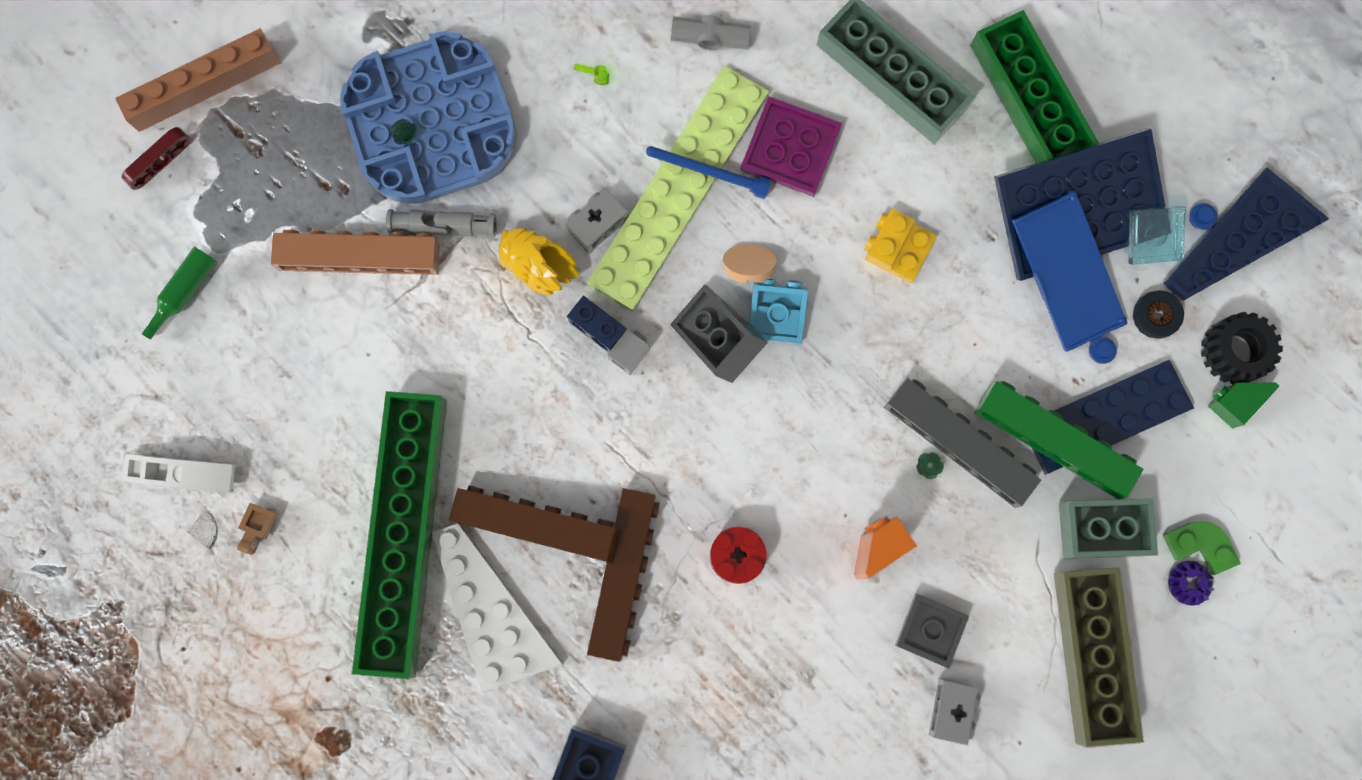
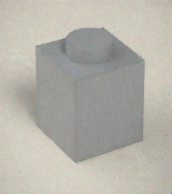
[607,329,650,375]

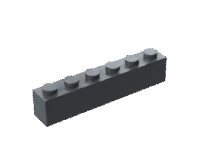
[884,378,1041,508]

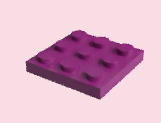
[740,96,842,197]

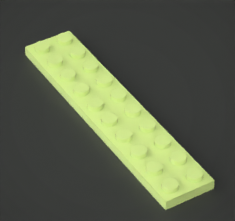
[587,66,769,312]

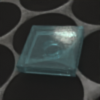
[1128,206,1186,265]

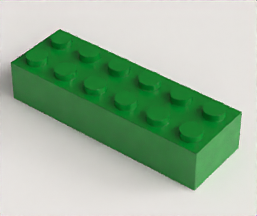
[970,10,1099,163]

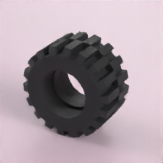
[1201,312,1283,384]

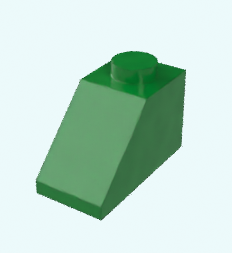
[1208,382,1280,429]

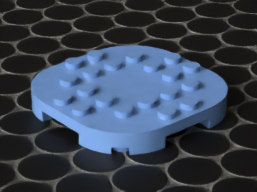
[340,32,516,204]

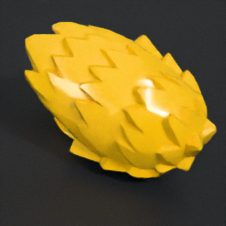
[498,228,579,295]

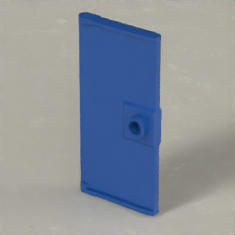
[1012,190,1128,352]

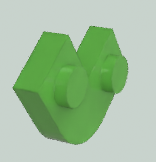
[1163,521,1241,575]

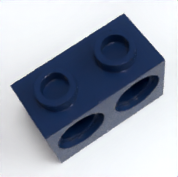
[566,295,627,353]

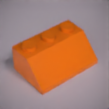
[854,516,917,580]

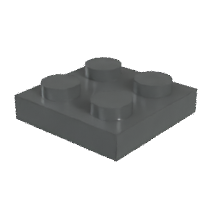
[895,594,969,668]

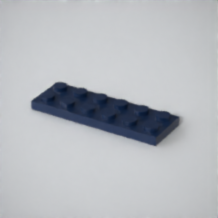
[1032,359,1194,475]

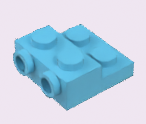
[749,278,808,344]

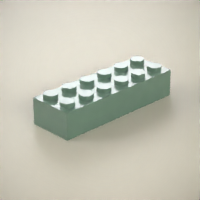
[817,0,975,145]

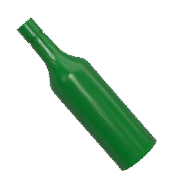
[141,246,217,340]

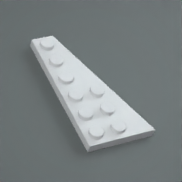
[431,523,563,693]

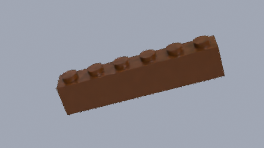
[448,485,621,564]
[587,488,660,662]

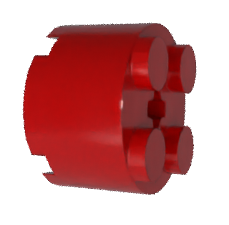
[709,527,767,584]

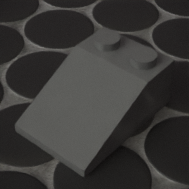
[670,284,768,383]

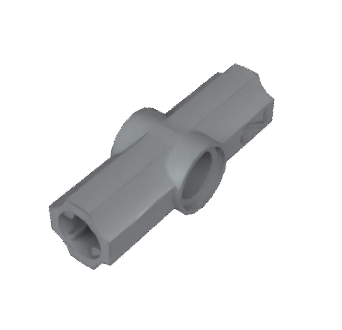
[671,16,751,50]

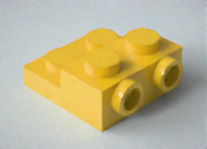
[864,208,937,284]

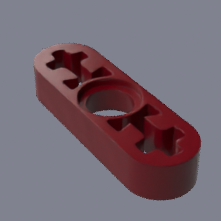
[122,127,191,190]

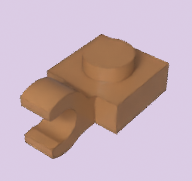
[237,503,278,555]

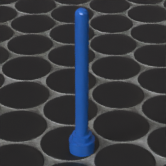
[646,146,771,199]

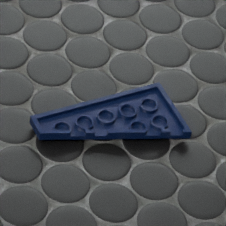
[1163,167,1329,301]

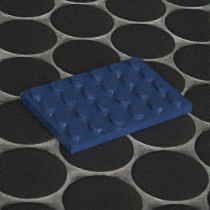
[994,128,1170,281]

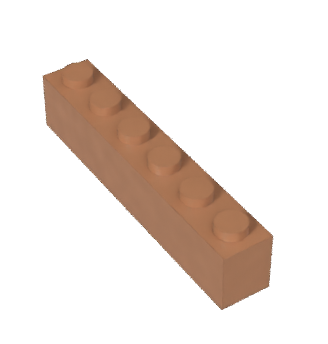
[115,28,281,132]
[271,229,440,275]

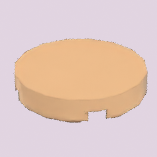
[723,244,777,283]

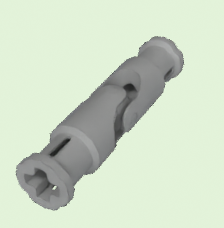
[386,209,497,237]

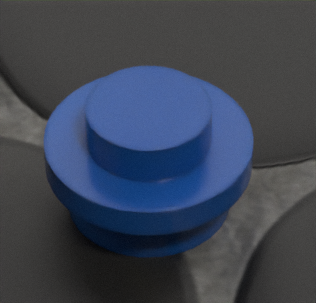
[1189,203,1217,230]
[1089,337,1117,364]

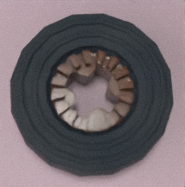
[1133,290,1184,339]

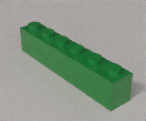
[974,381,1144,500]

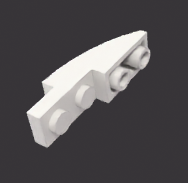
[122,454,236,492]

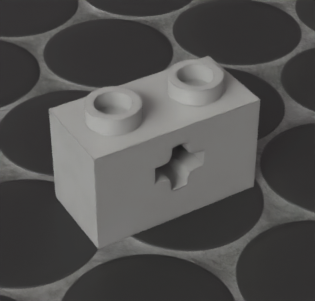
[566,189,628,254]
[929,679,981,745]

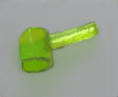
[574,63,609,85]

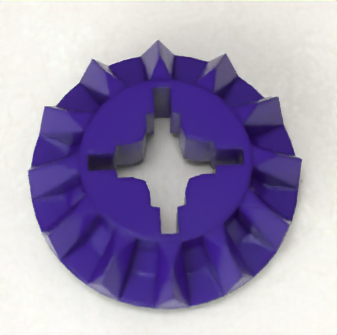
[1168,561,1215,606]

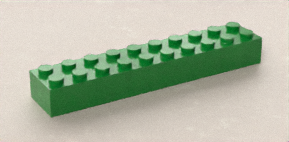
[352,391,447,679]

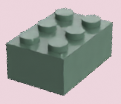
[1059,499,1158,559]

